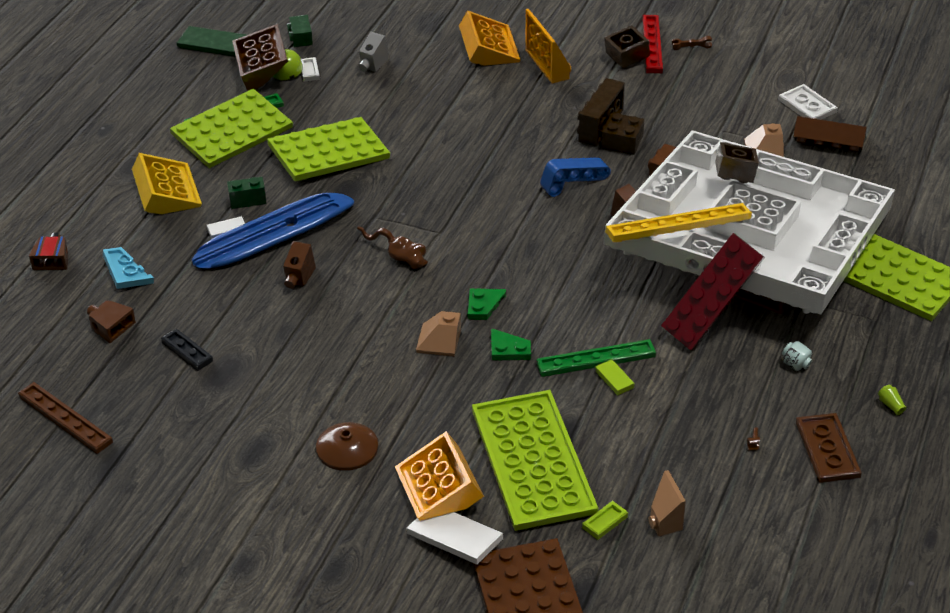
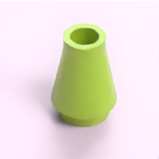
[878,385,907,415]

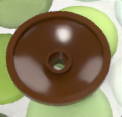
[316,422,378,471]

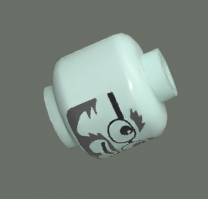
[782,341,813,371]

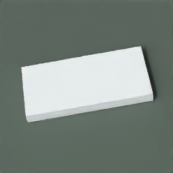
[406,512,503,564]

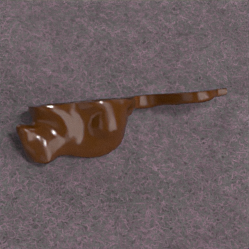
[357,226,428,270]

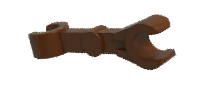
[672,36,712,50]

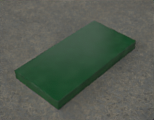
[177,26,246,57]

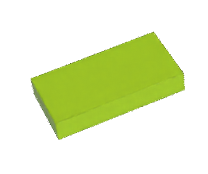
[595,360,634,396]
[582,500,628,540]

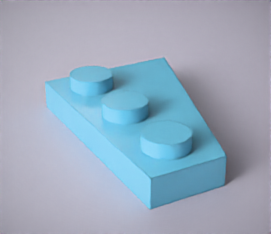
[103,247,154,289]

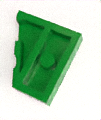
[468,288,506,320]
[491,329,531,360]

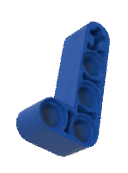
[540,158,611,197]

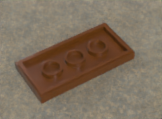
[796,413,861,483]

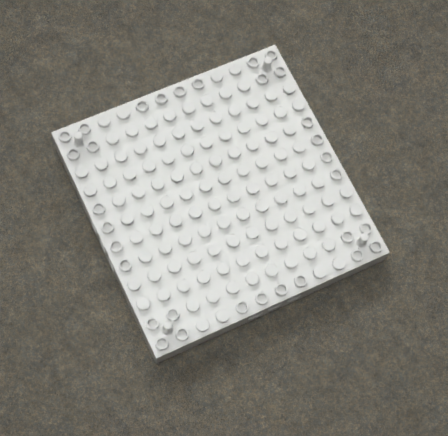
[603,130,895,314]

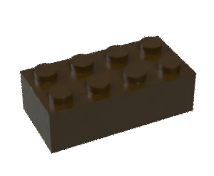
[577,78,625,146]

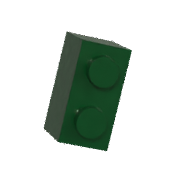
[287,15,313,47]
[227,177,267,209]

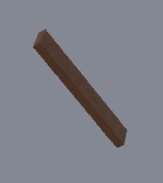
[18,382,113,454]

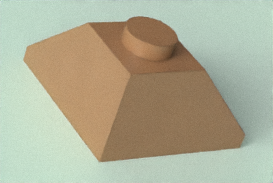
[744,123,784,157]
[416,311,461,357]
[648,470,686,536]

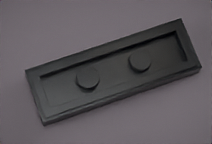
[161,328,213,371]

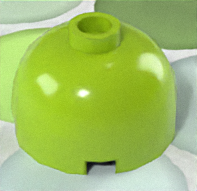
[274,49,303,80]

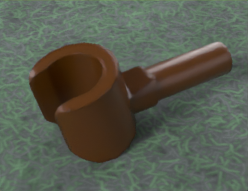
[747,427,760,450]

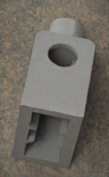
[358,32,389,72]

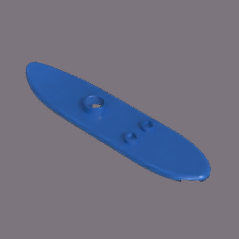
[192,193,354,269]

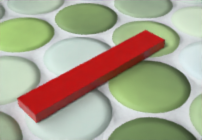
[643,15,663,73]

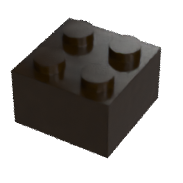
[604,25,650,68]
[601,113,644,155]
[715,142,759,183]

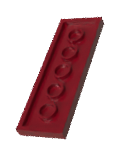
[661,233,765,350]

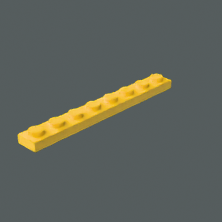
[605,203,752,243]

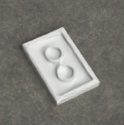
[778,84,838,120]

